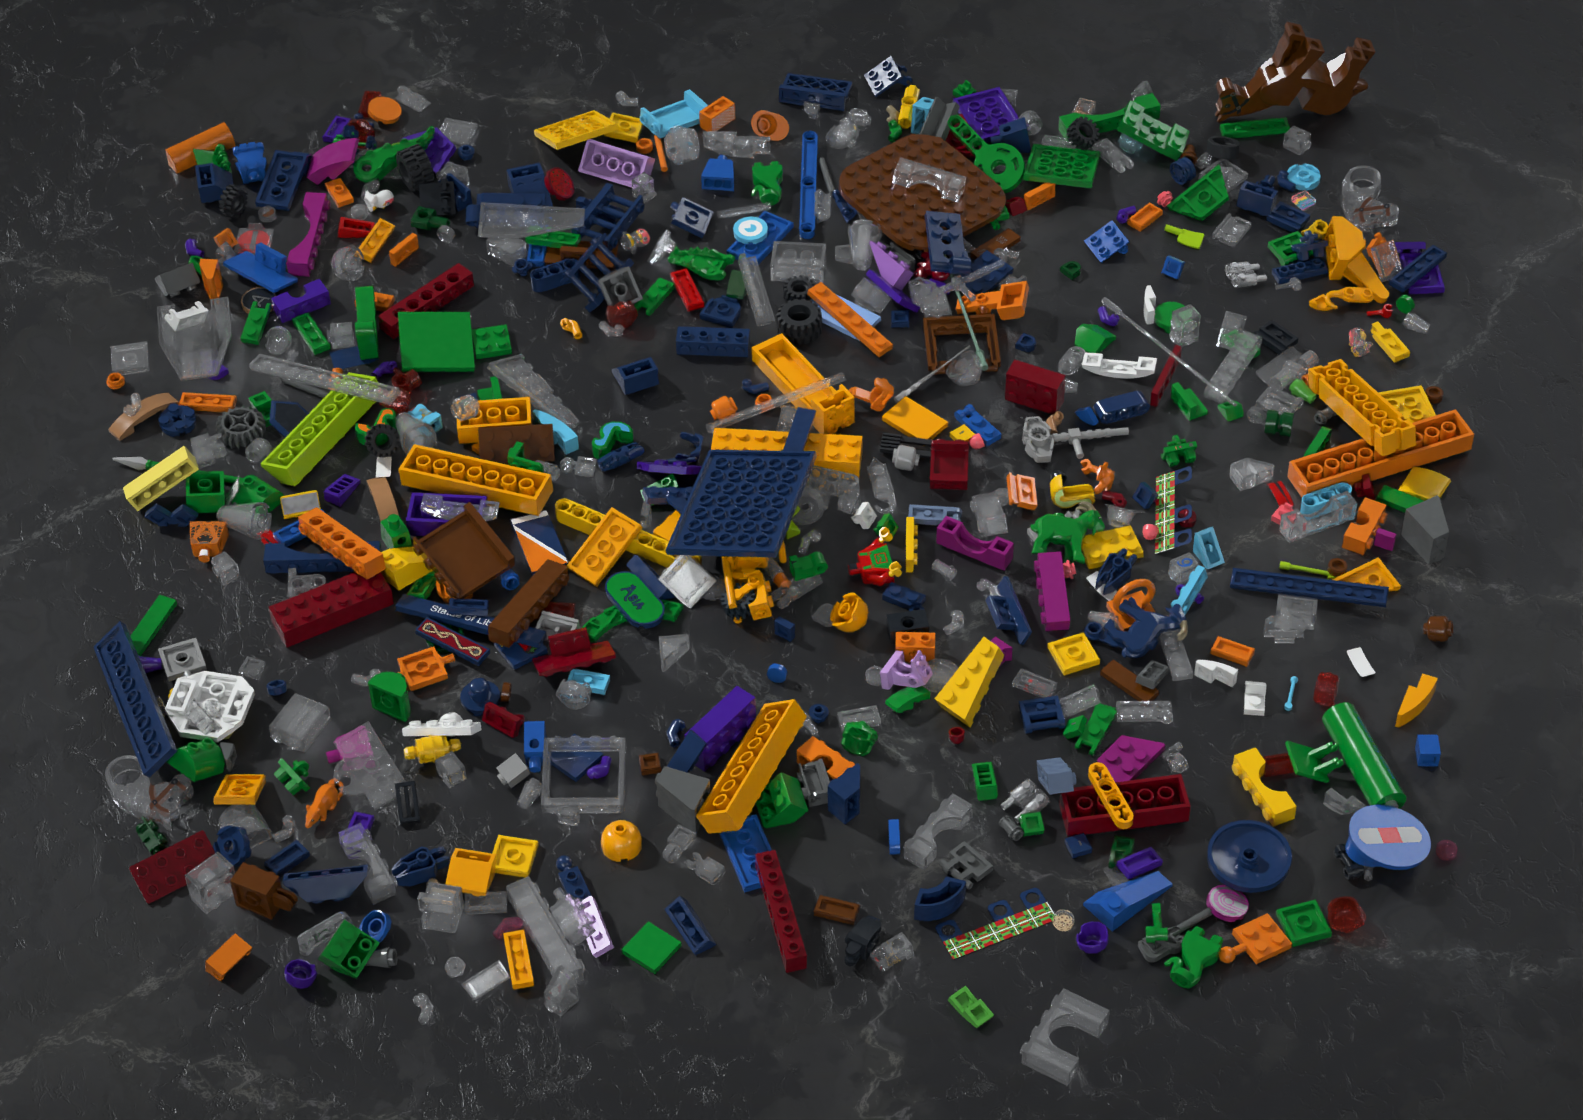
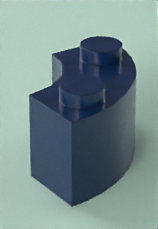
[914,877,966,921]

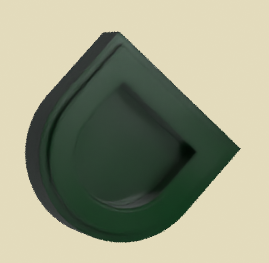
[1060,261,1081,280]

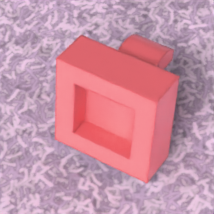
[1271,502,1298,529]

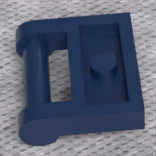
[1019,696,1066,734]

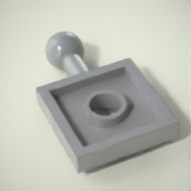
[158,638,207,682]

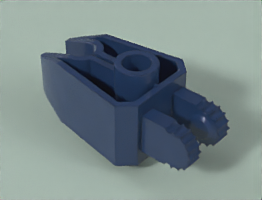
[1095,548,1138,595]
[391,846,451,886]

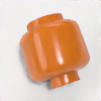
[710,396,738,423]

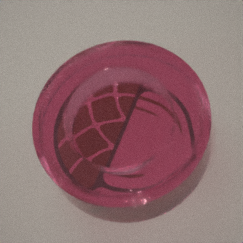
[1436,840,1458,861]

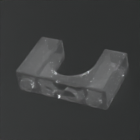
[1020,988,1109,1086]

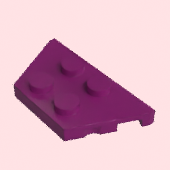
[1097,735,1165,782]

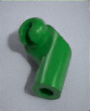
[888,120,902,143]

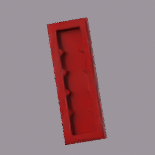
[670,268,704,311]

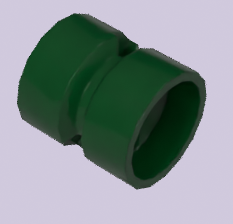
[1264,410,1294,437]

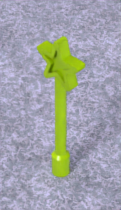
[1279,561,1336,580]

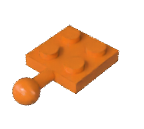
[1219,913,1292,965]

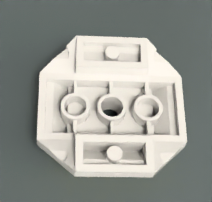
[165,671,255,743]

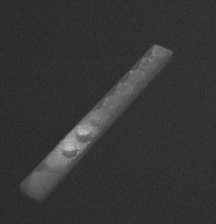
[249,354,401,405]

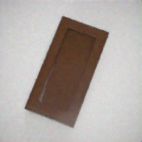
[814,895,860,925]

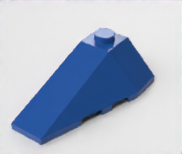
[1083,871,1173,932]

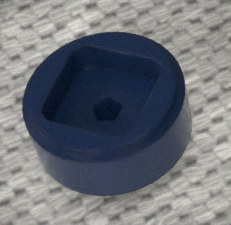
[266,680,287,695]

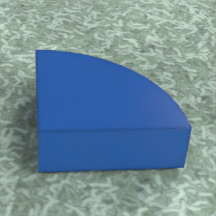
[1075,407,1099,425]

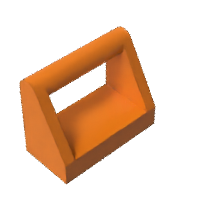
[199,259,223,305]

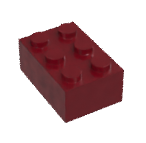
[1005,359,1066,414]

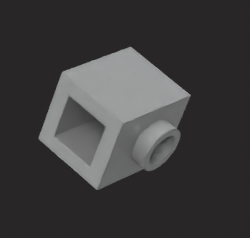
[496,753,530,788]

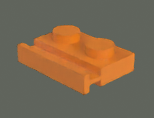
[1006,472,1038,510]

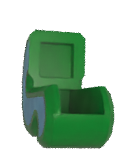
[592,421,634,459]

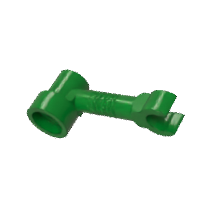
[1146,903,1168,943]

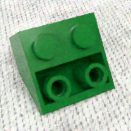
[756,772,808,828]
[318,919,380,978]

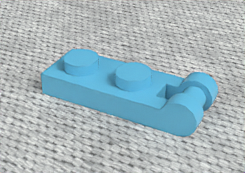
[1171,565,1208,615]

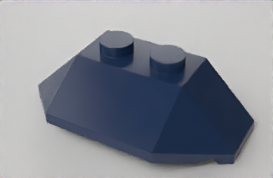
[283,865,368,903]

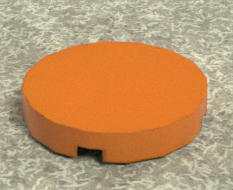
[368,97,401,124]

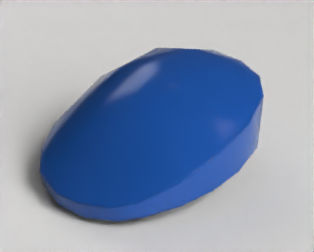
[359,910,392,942]

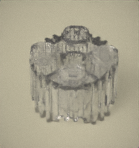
[664,125,700,166]

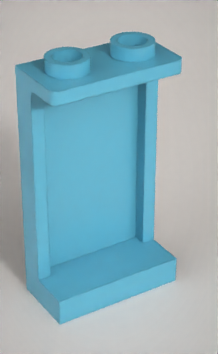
[640,90,708,139]

